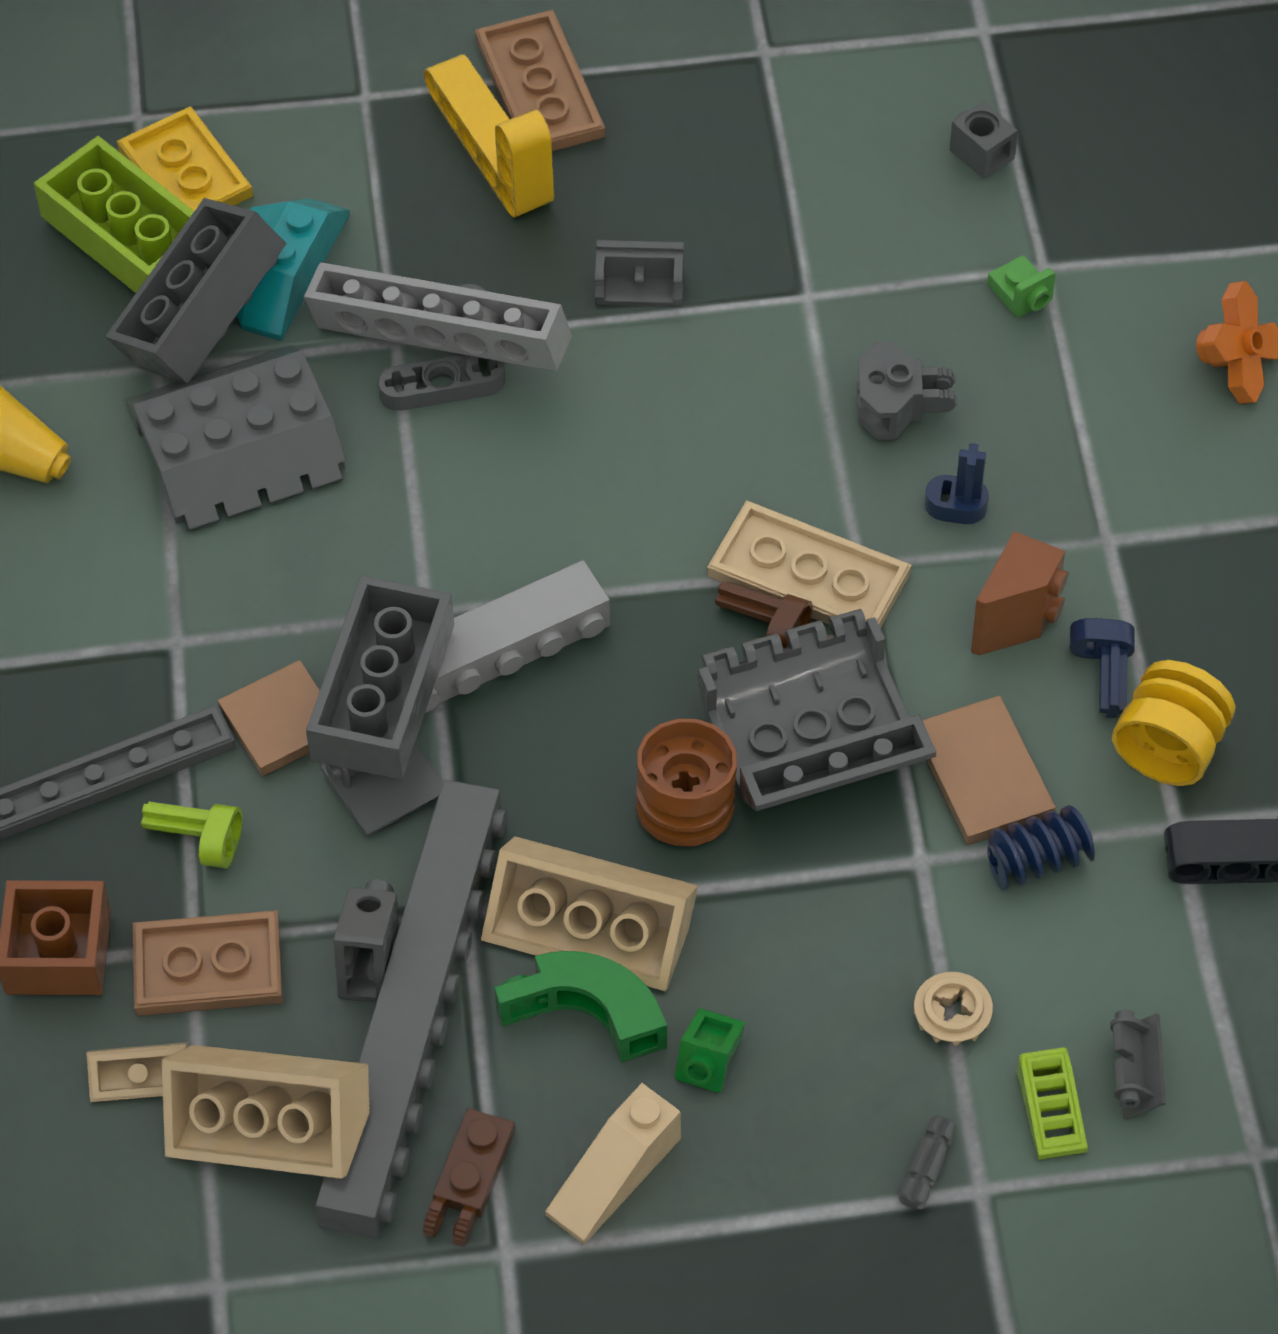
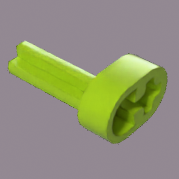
[141,802,243,869]

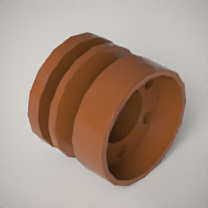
[636,719,737,846]

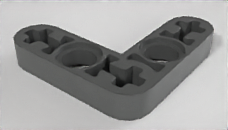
[378,284,505,410]

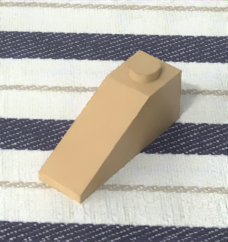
[545,1083,681,1245]

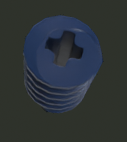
[987,805,1095,891]

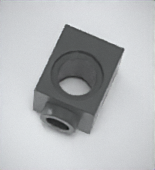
[950,101,1018,179]

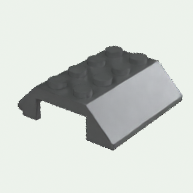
[125,345,346,531]
[696,609,937,811]

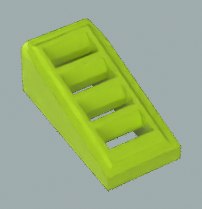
[1016,1047,1088,1160]

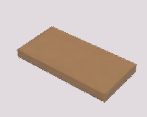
[475,10,605,151]

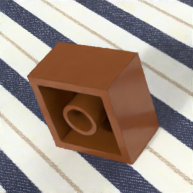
[0,880,111,995]

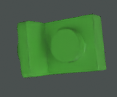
[987,255,1056,318]

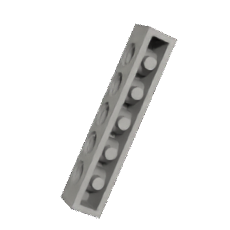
[304,262,572,371]

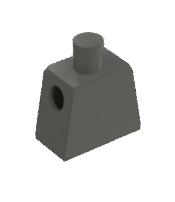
[334,880,399,1002]

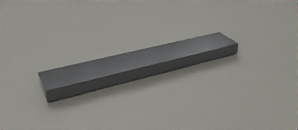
[0,704,236,840]

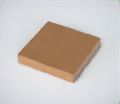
[217,660,320,777]

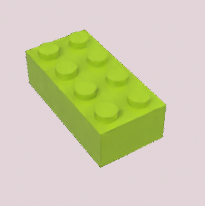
[33,136,194,293]

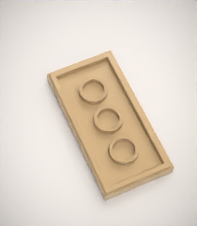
[707,500,911,629]

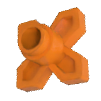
[1196,281,1278,404]

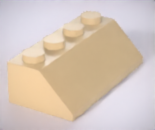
[481,836,698,991]
[162,1045,369,1178]

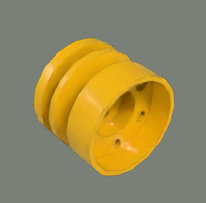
[1112,660,1236,786]

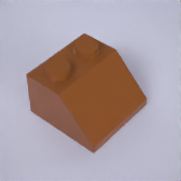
[971,531,1069,655]

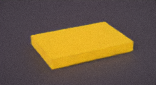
[117,106,254,211]

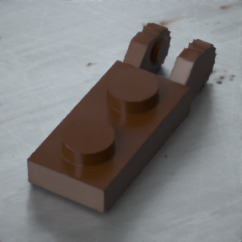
[423,1108,515,1247]

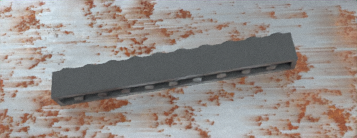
[315,779,507,1239]

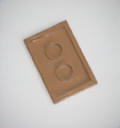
[922,695,1056,845]
[133,910,283,1016]

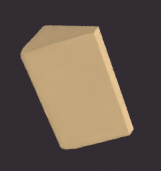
[86,1042,189,1102]

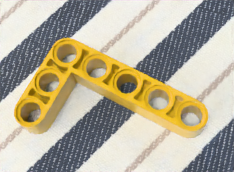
[424,54,554,218]

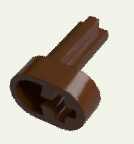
[715,581,813,649]

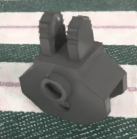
[857,342,957,440]

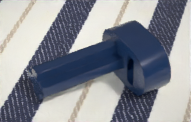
[925,443,989,524]
[1070,618,1135,718]

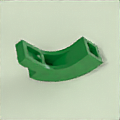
[494,951,667,1063]

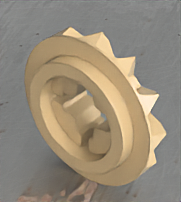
[913,972,993,1047]

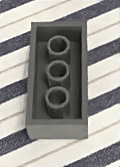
[105,198,287,384]
[306,575,454,780]

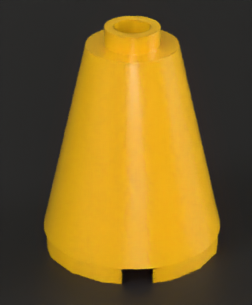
[0,385,72,483]

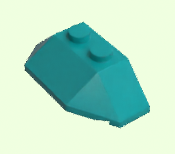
[236,198,350,341]

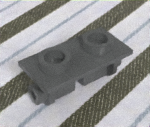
[1110,1010,1166,1120]

